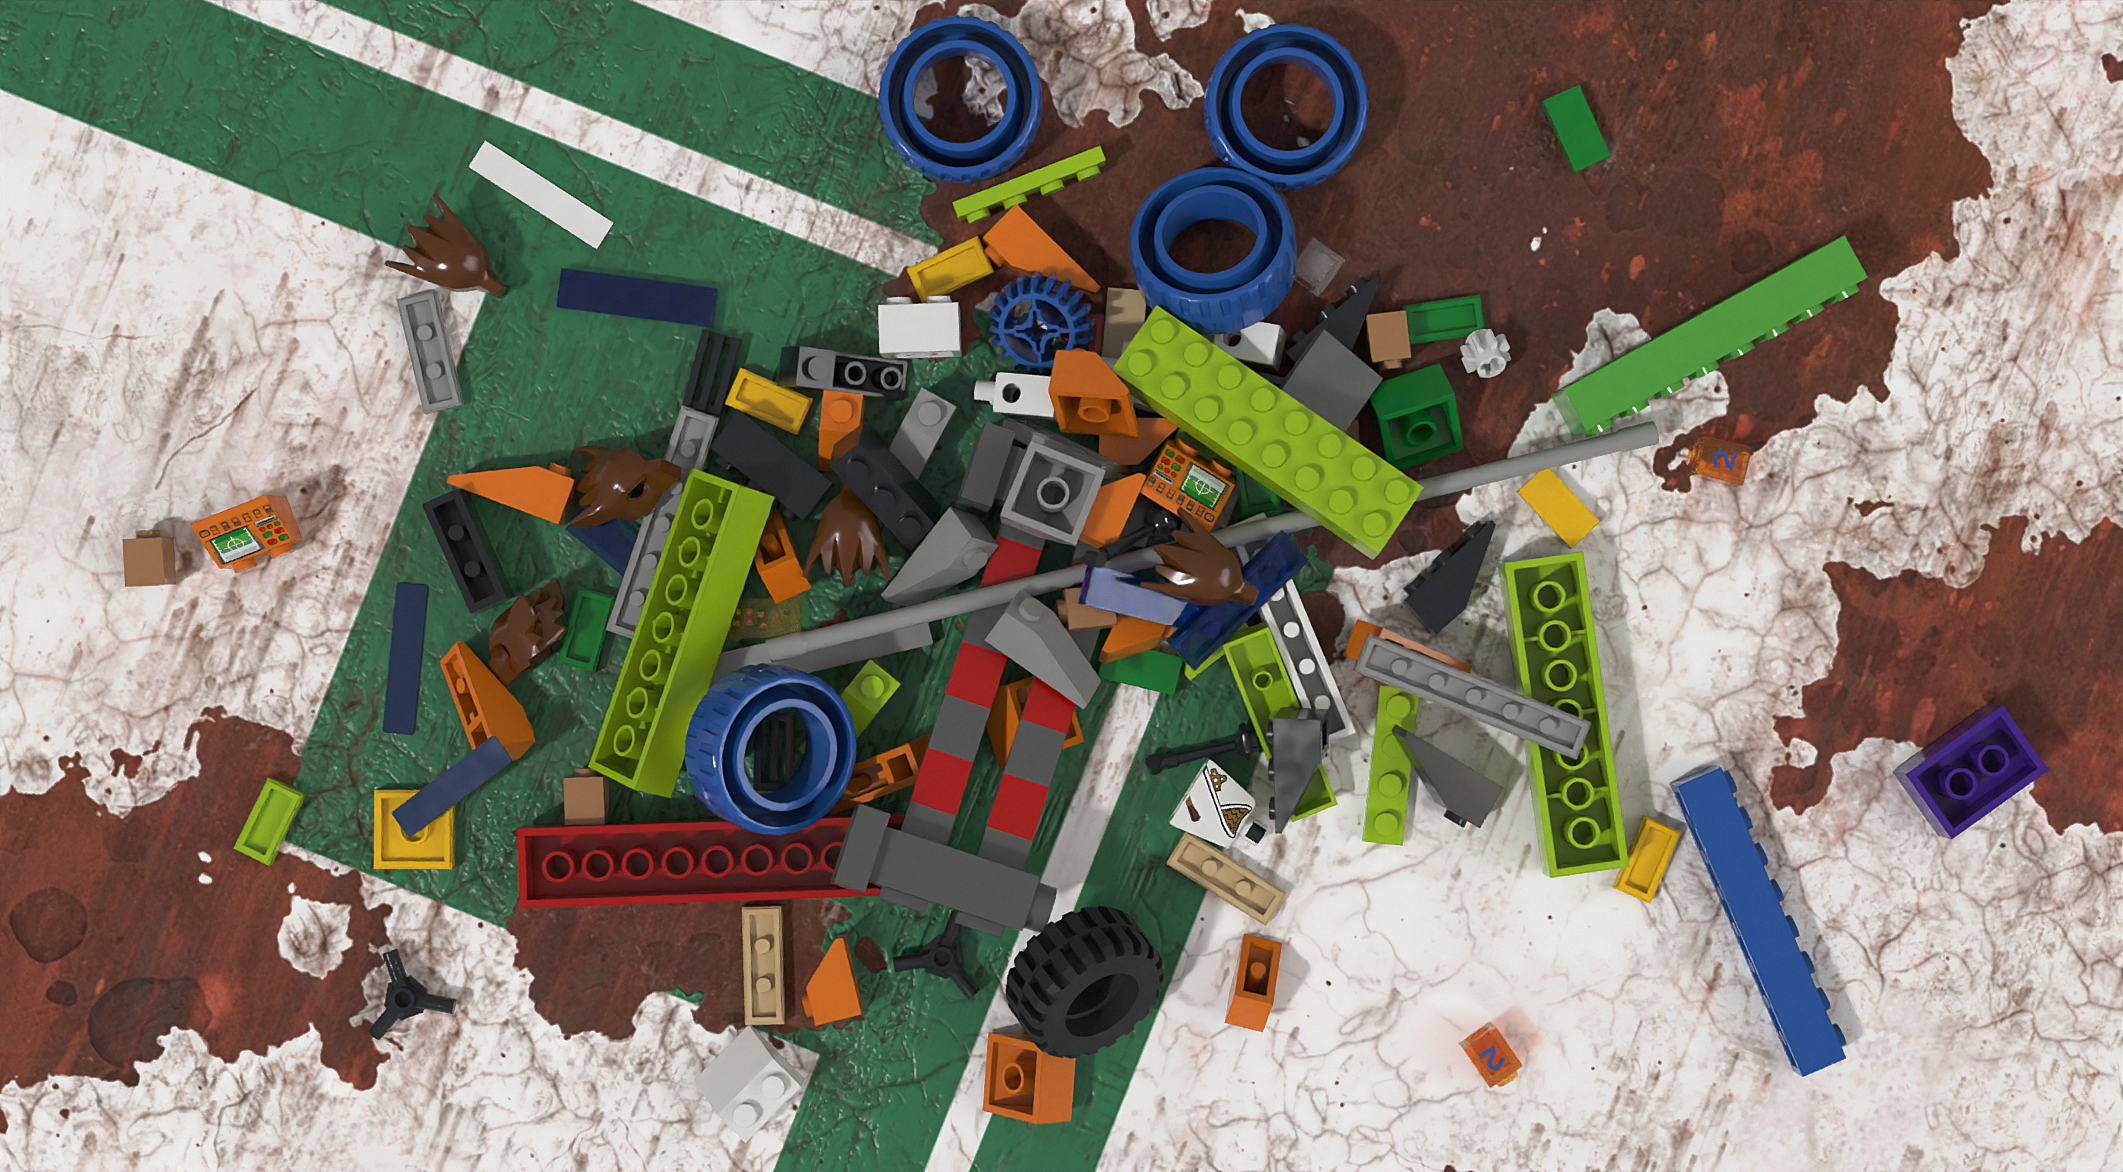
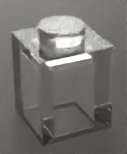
[1293,237,1345,297]

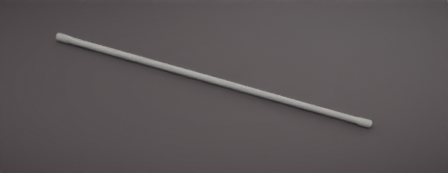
[765,421,1659,663]

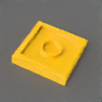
[374,789,455,869]

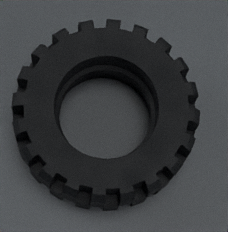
[1006,906,1164,1059]

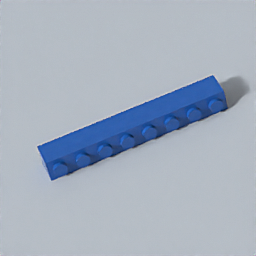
[1669,765,1846,1077]

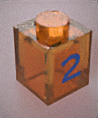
[1686,436,1753,487]
[1458,1021,1523,1088]

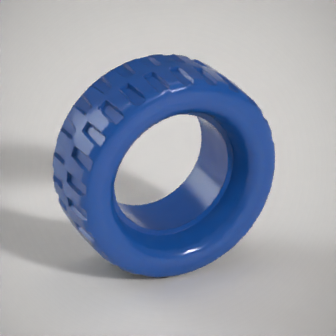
[878,15,1043,185]
[1203,23,1369,193]
[1129,167,1297,335]
[685,663,857,835]

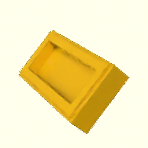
[907,236,994,304]
[725,368,813,435]
[1516,469,1600,549]
[1612,815,1682,904]

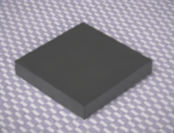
[1278,329,1383,433]

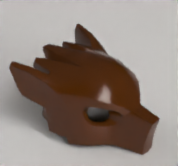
[384,193,507,299]
[570,446,681,527]
[802,481,891,584]
[1140,507,1260,606]
[486,578,567,689]

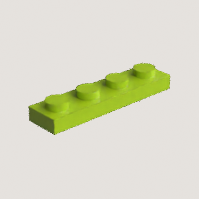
[952,146,1106,224]
[1362,685,1419,846]

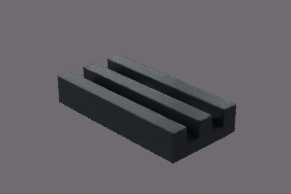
[682,329,742,416]
[753,712,796,791]

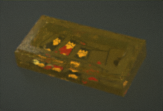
[725,595,802,640]

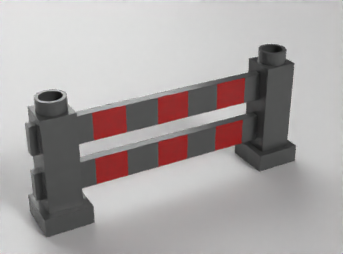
[830,422,1177,938]

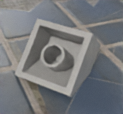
[1000,441,1106,546]

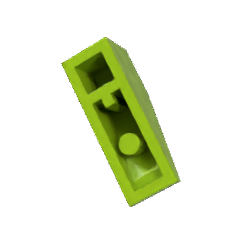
[798,658,903,754]

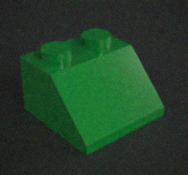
[1367,363,1464,470]

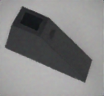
[1283,275,1380,367]
[777,346,908,401]
[1400,520,1496,635]
[1267,707,1329,834]

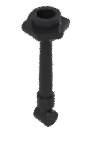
[1084,505,1177,568]
[1145,722,1260,775]

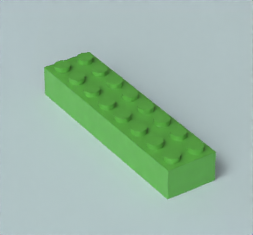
[1550,235,1868,438]

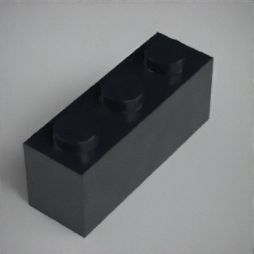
[710,410,835,522]
[829,422,941,549]
[422,488,515,614]

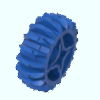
[988,271,1095,376]

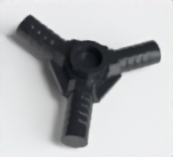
[893,910,980,999]
[368,949,457,1040]

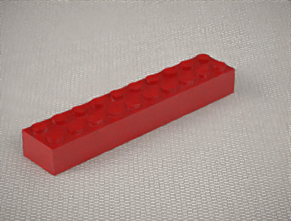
[517,812,905,908]

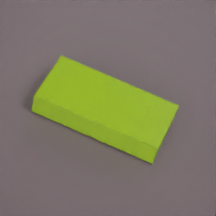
[233,777,307,866]

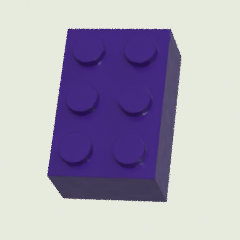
[1893,704,2049,839]

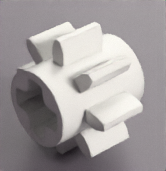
[1460,329,1511,378]

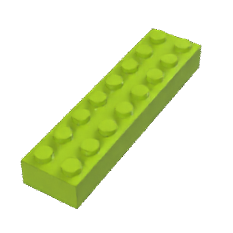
[1219,621,1338,822]

